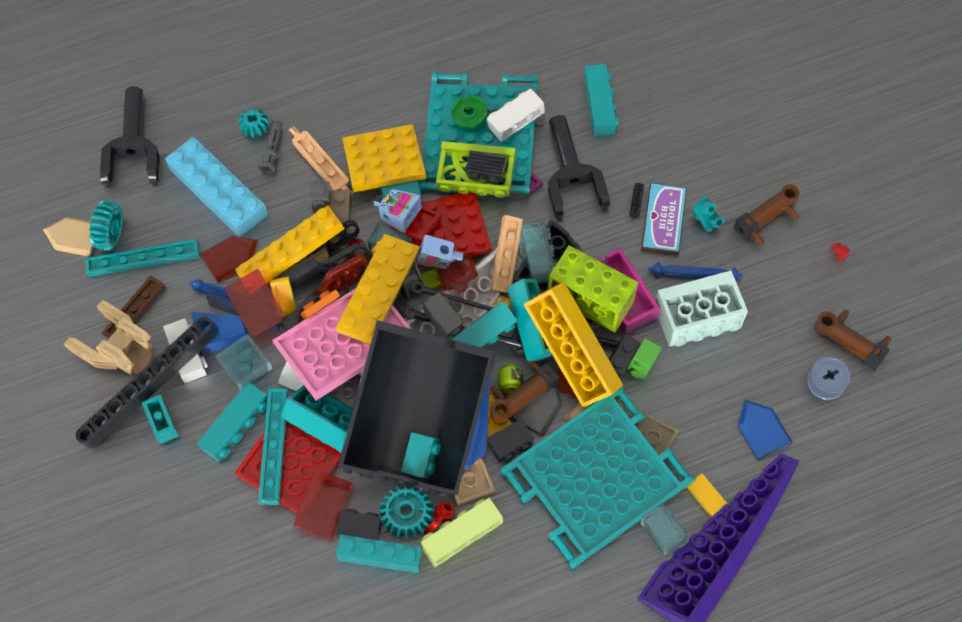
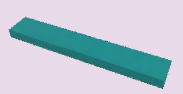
[85,238,200,277]
[258,388,289,505]

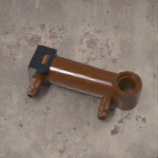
[734,184,800,245]
[814,309,891,371]
[490,361,559,425]

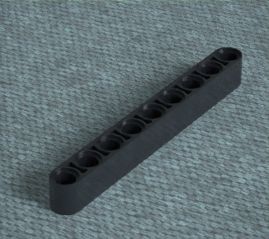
[75,316,219,448]

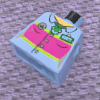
[374,189,422,233]
[417,235,463,269]

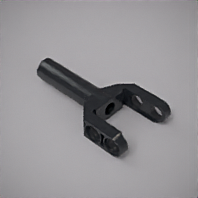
[100,86,160,185]
[548,115,610,218]
[261,220,369,301]

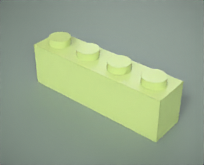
[420,498,503,567]

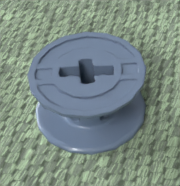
[807,356,851,400]

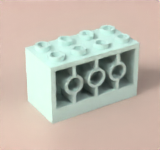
[655,271,748,347]

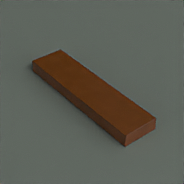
[102,275,166,339]

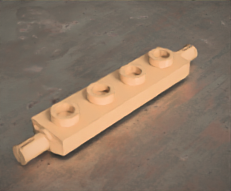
[289,126,353,196]

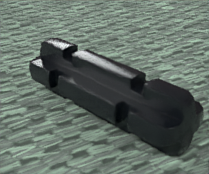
[630,183,644,217]

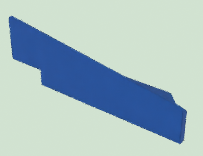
[465,375,490,470]

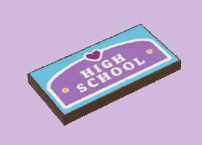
[641,183,687,255]

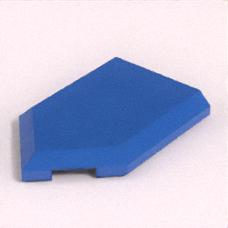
[738,400,793,459]

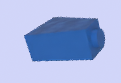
[191,312,250,354]

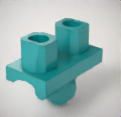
[692,195,724,233]

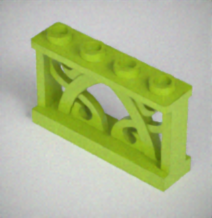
[436,141,516,198]

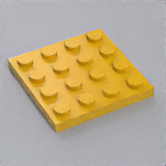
[342,124,426,193]

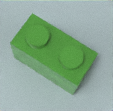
[627,338,662,380]

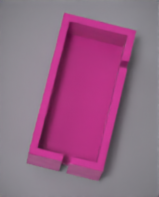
[597,248,660,334]

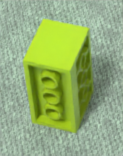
[548,246,638,332]

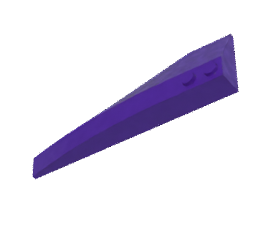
[638,454,799,622]

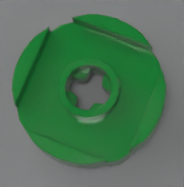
[451,95,488,131]

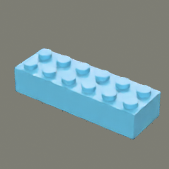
[165,137,268,238]

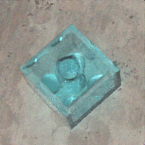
[215,334,273,391]

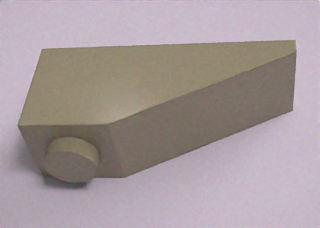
[330,190,352,250]

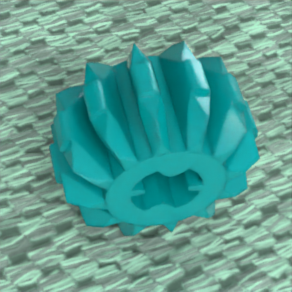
[238,107,269,139]

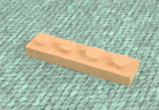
[490,215,523,294]

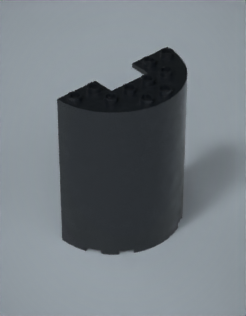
[338,320,495,497]

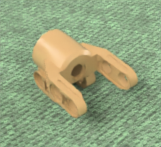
[63,300,155,377]

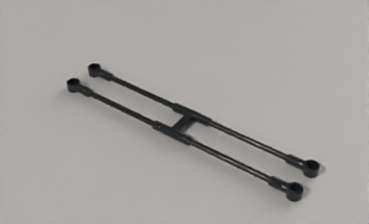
[405,282,619,356]

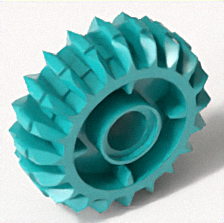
[89,200,124,251]
[379,484,434,540]

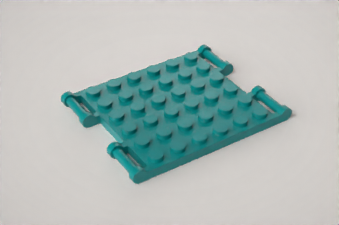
[419,72,539,195]
[500,386,696,570]

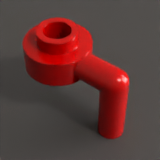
[423,501,455,536]

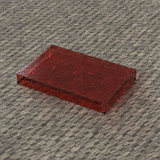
[225,269,286,338]
[292,469,353,541]

